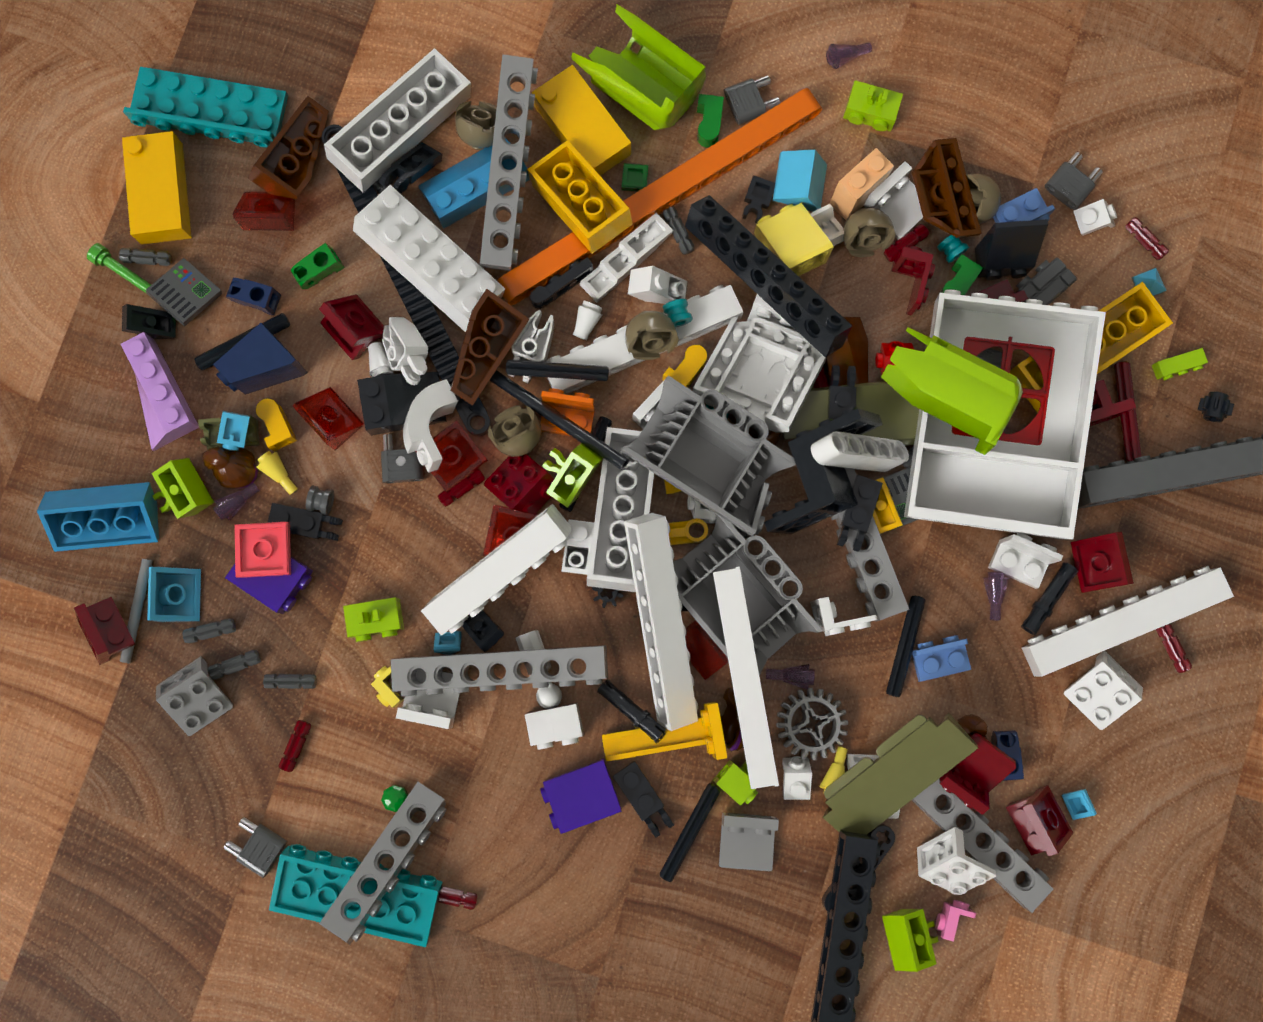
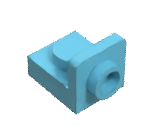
[217,411,250,451]

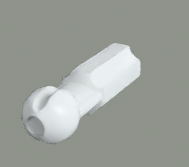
[515,630,562,709]

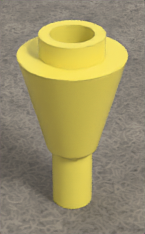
[256,451,298,495]
[819,747,848,793]

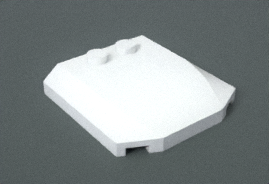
[693,318,826,432]

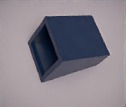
[213,323,308,395]

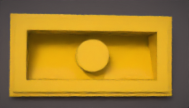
[873,477,903,534]

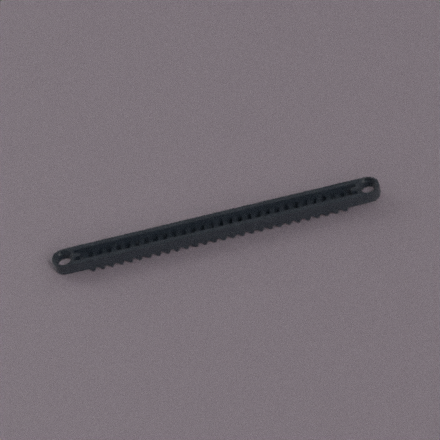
[322,124,491,437]

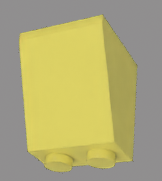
[754,203,834,276]

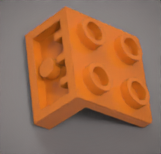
[540,388,595,436]

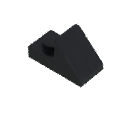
[122,304,176,339]
[462,610,504,653]

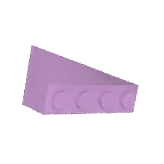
[121,332,199,451]

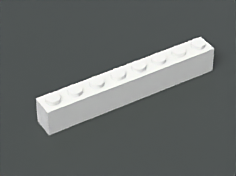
[546,285,743,394]
[624,513,698,731]
[1021,566,1234,677]

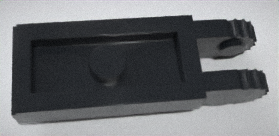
[380,142,443,194]
[530,257,594,309]
[828,365,856,419]
[837,475,883,552]
[267,503,343,541]
[613,761,674,838]

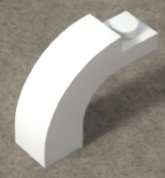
[403,379,458,473]

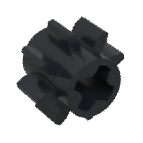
[1198,392,1234,422]
[592,587,624,609]

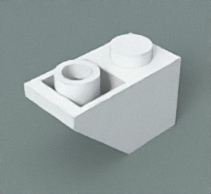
[628,266,687,304]
[562,519,594,575]

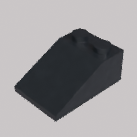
[975,219,1048,280]
[357,372,447,436]

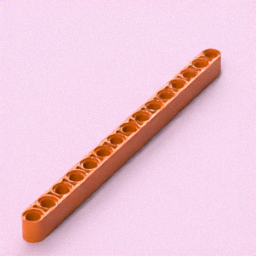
[497,88,822,306]

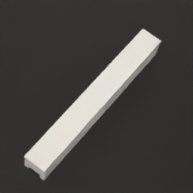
[713,566,779,789]

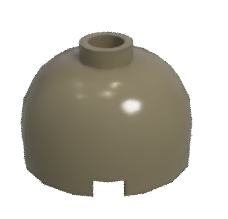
[455,101,497,149]
[966,174,1001,224]
[843,208,896,258]
[625,311,679,360]
[488,405,541,457]

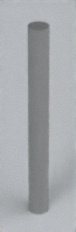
[120,559,153,664]

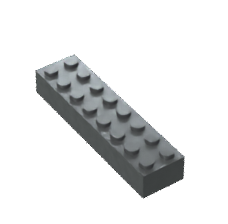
[1078,435,1263,509]

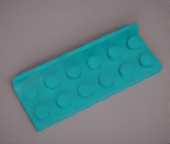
[123,67,288,148]
[269,844,443,947]

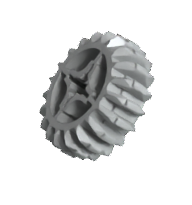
[776,688,848,760]

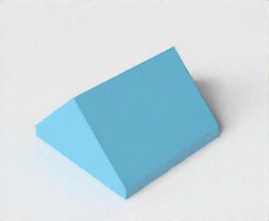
[773,150,827,212]
[147,567,201,622]

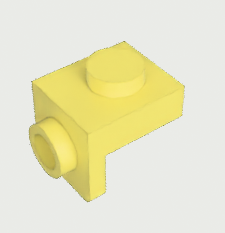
[371,666,404,708]

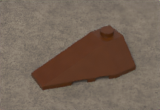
[248,96,329,199]
[450,289,529,405]
[823,317,868,386]

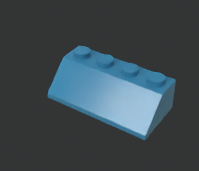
[418,138,530,229]
[37,482,159,552]

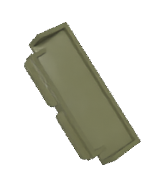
[782,381,919,445]
[823,713,978,835]

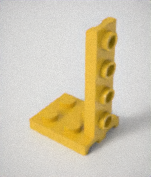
[602,702,727,761]

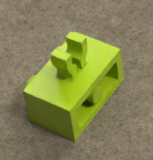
[843,80,903,132]
[542,443,603,508]
[151,458,214,519]
[343,597,404,642]
[713,760,758,806]
[882,909,939,972]

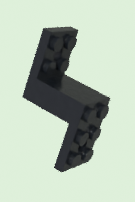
[764,407,883,534]

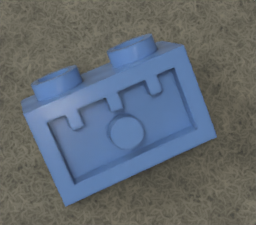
[993,188,1055,223]
[912,635,971,682]

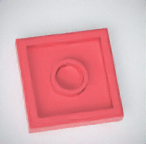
[235,522,291,578]

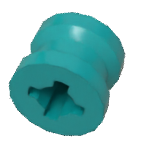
[937,235,970,263]
[662,298,693,327]

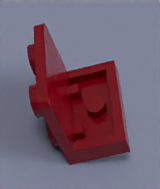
[891,246,935,316]
[484,454,554,524]
[940,734,1016,815]

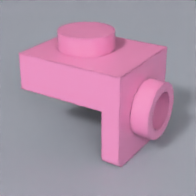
[935,900,976,942]

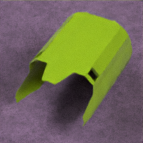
[571,4,706,130]
[881,327,1023,455]

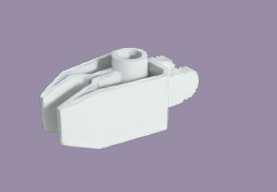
[508,310,554,383]
[382,317,428,385]

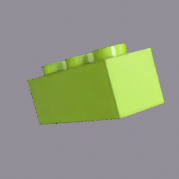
[1152,348,1208,381]

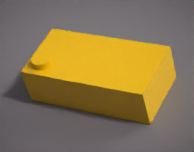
[531,64,631,176]
[122,131,192,245]
[527,140,633,254]

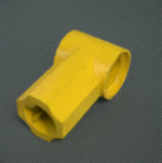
[669,518,708,546]

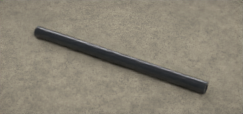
[489,370,629,470]

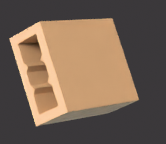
[829,148,894,220]

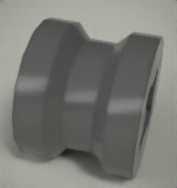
[305,485,334,515]

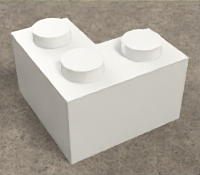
[525,703,584,750]

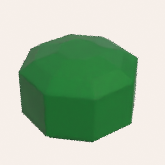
[381,784,409,812]

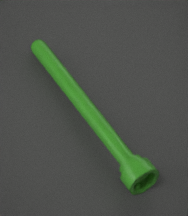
[87,243,151,294]

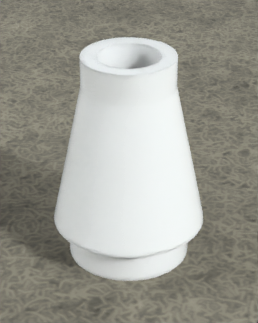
[573,301,602,341]
[367,342,394,377]

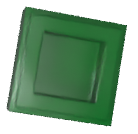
[621,163,649,192]

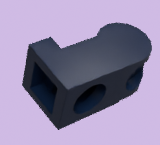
[226,277,281,316]
[991,730,1024,781]

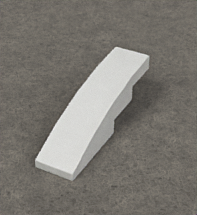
[580,213,673,303]

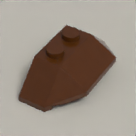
[912,138,982,238]

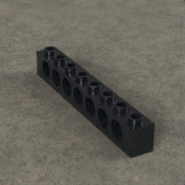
[685,195,852,358]
[811,831,880,1022]

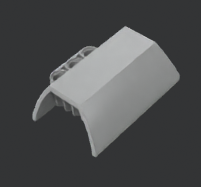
[620,375,796,536]
[673,514,822,676]

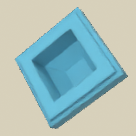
[1132,268,1167,296]
[433,631,462,655]
[1061,789,1097,820]

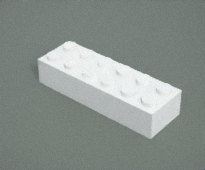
[324,48,471,193]
[353,185,505,332]
[587,427,654,592]
[421,504,573,636]

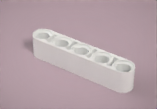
[811,431,909,472]

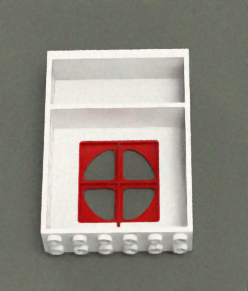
[904,290,1106,539]

